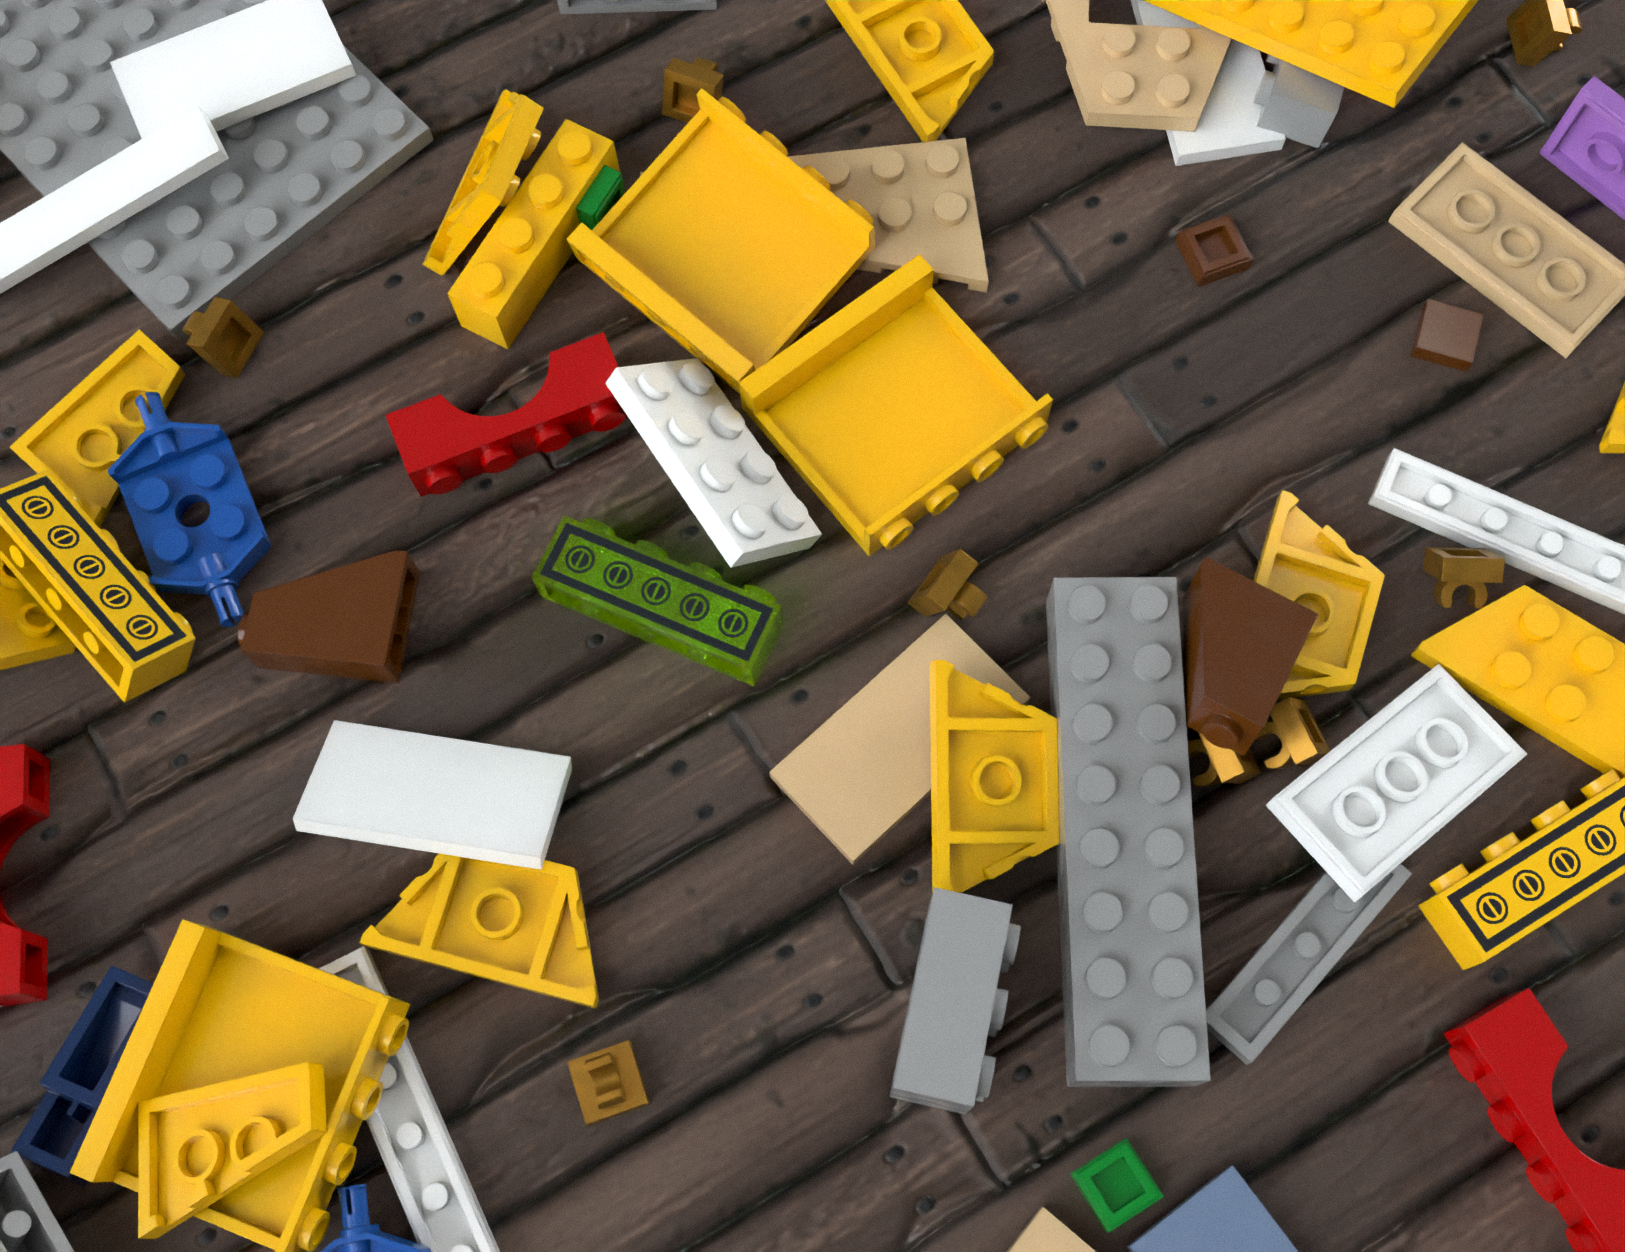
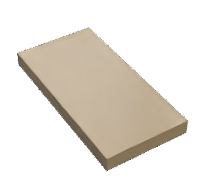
[1388,142,1625,358]
[769,614,1031,865]

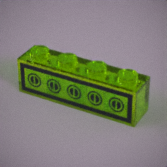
[532,515,783,687]

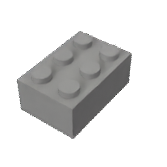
[889,887,1021,1114]

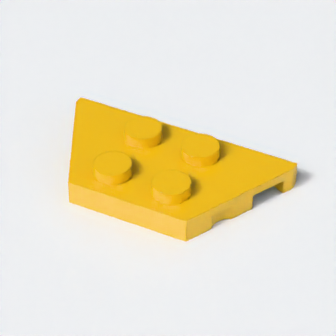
[825,0,994,142]
[422,89,544,276]
[1253,490,1385,700]
[1411,585,1625,779]
[930,660,1059,893]
[360,854,599,1009]

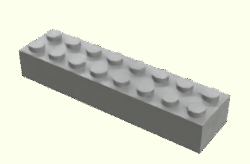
[1046,577,1211,1087]

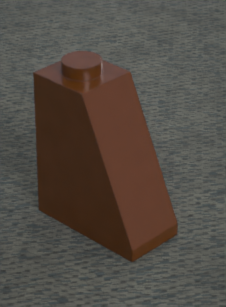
[238,550,420,683]
[1183,557,1318,756]

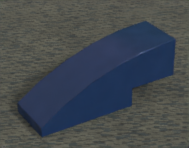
[10,965,154,1188]

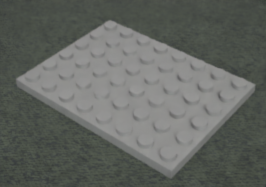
[0,0,434,340]

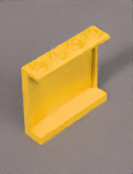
[567,88,876,394]
[739,254,1053,556]
[70,919,410,1252]

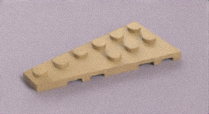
[640,138,989,293]

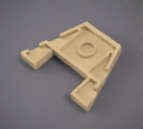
[1042,0,1232,132]

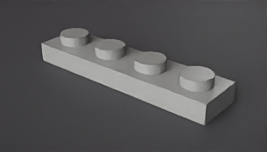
[1206,864,1412,1065]

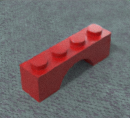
[385,332,628,497]
[0,744,50,1007]
[1443,988,1625,1252]

